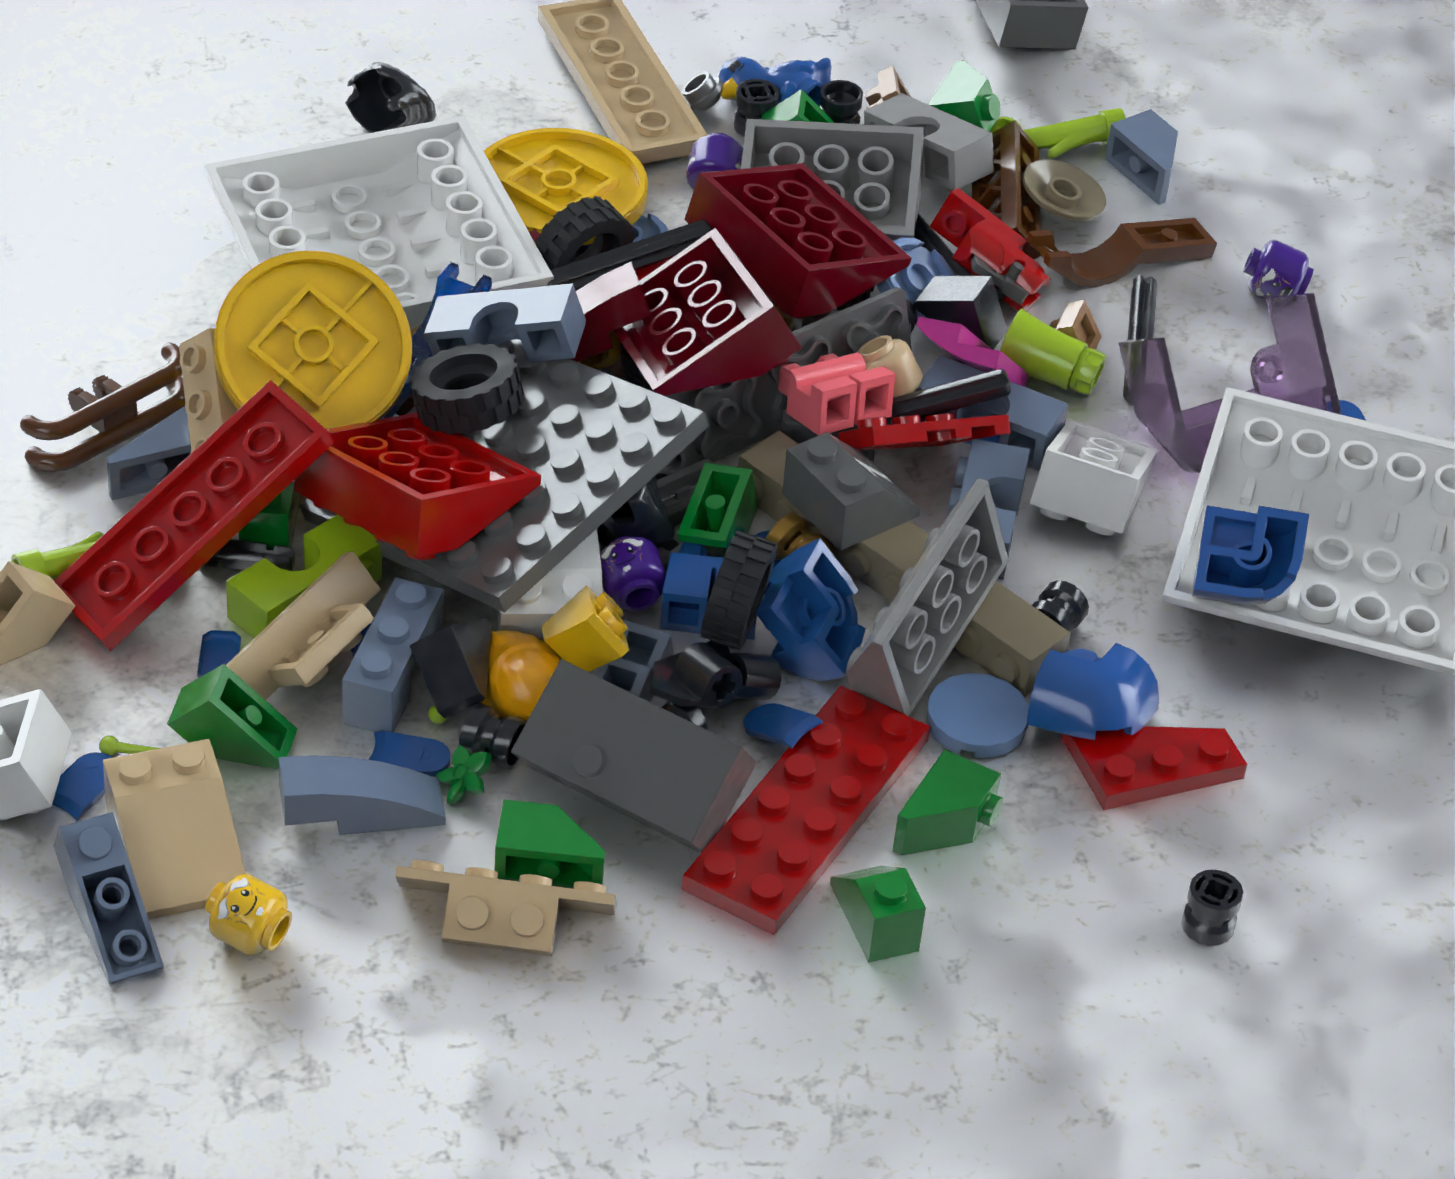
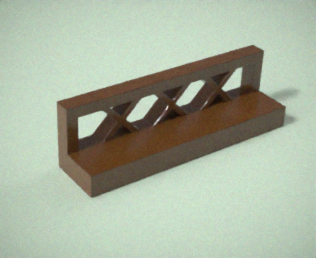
[972,120,1041,260]

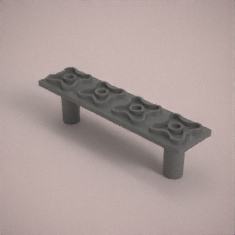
[653,287,912,480]

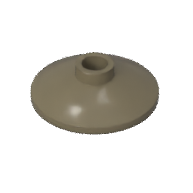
[1023,159,1106,221]

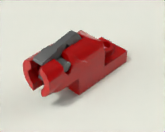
[929,188,1051,312]

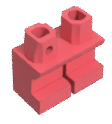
[778,352,895,436]

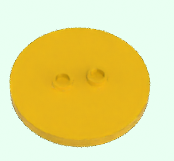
[484,128,648,245]
[213,251,412,429]

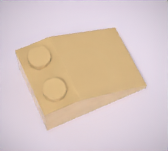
[103,739,245,919]

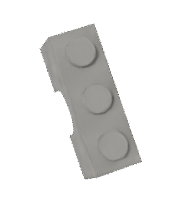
[864,93,994,190]

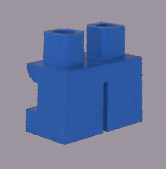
[660,542,757,640]

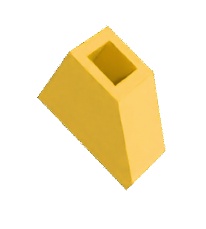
[541,585,629,672]

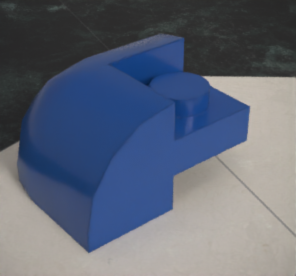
[1192,505,1309,605]
[755,538,866,681]
[1027,643,1159,740]

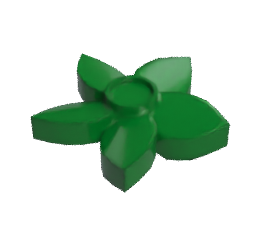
[435,744,492,806]

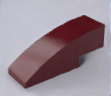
[571,262,652,362]

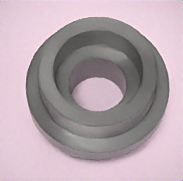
[682,71,723,111]

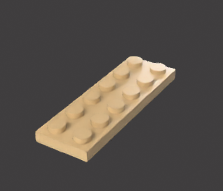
[538,0,708,165]

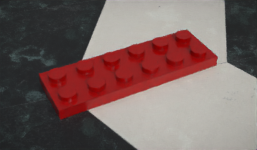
[54,380,335,651]
[681,685,931,935]

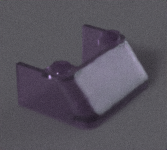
[1118,293,1341,473]

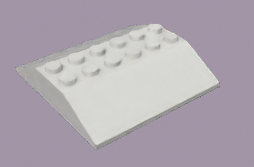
[204,116,554,331]
[1162,387,1455,676]

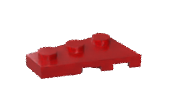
[839,413,1011,451]
[1062,726,1248,811]

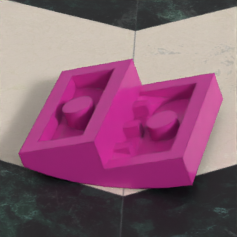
[916,317,1029,387]

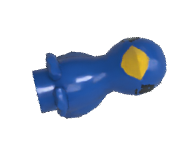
[718,57,832,107]

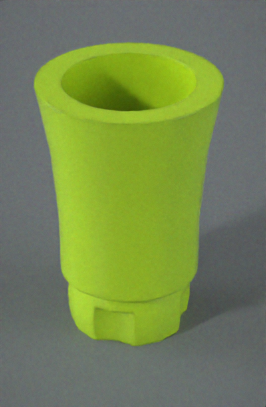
[1000,309,1107,396]

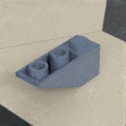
[53,812,164,984]

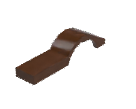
[1026,218,1217,287]

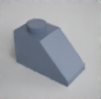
[1105,109,1178,205]

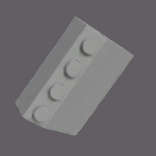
[741,119,924,240]
[846,478,1009,716]

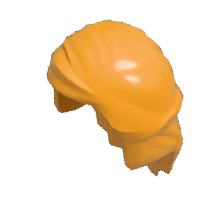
[481,630,563,721]

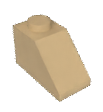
[0,561,75,666]

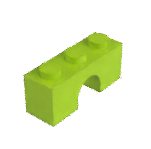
[226,515,382,638]

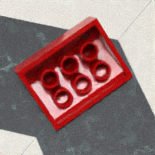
[294,413,542,560]

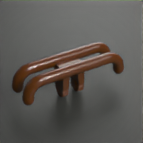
[20,342,186,472]

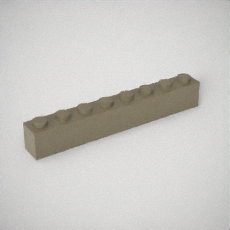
[738,430,1071,697]

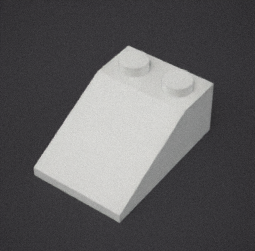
[1030,420,1159,536]
[498,529,603,641]
[0,689,72,820]

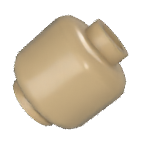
[858,335,923,398]

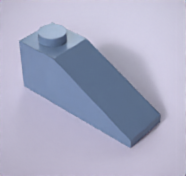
[106,406,191,500]

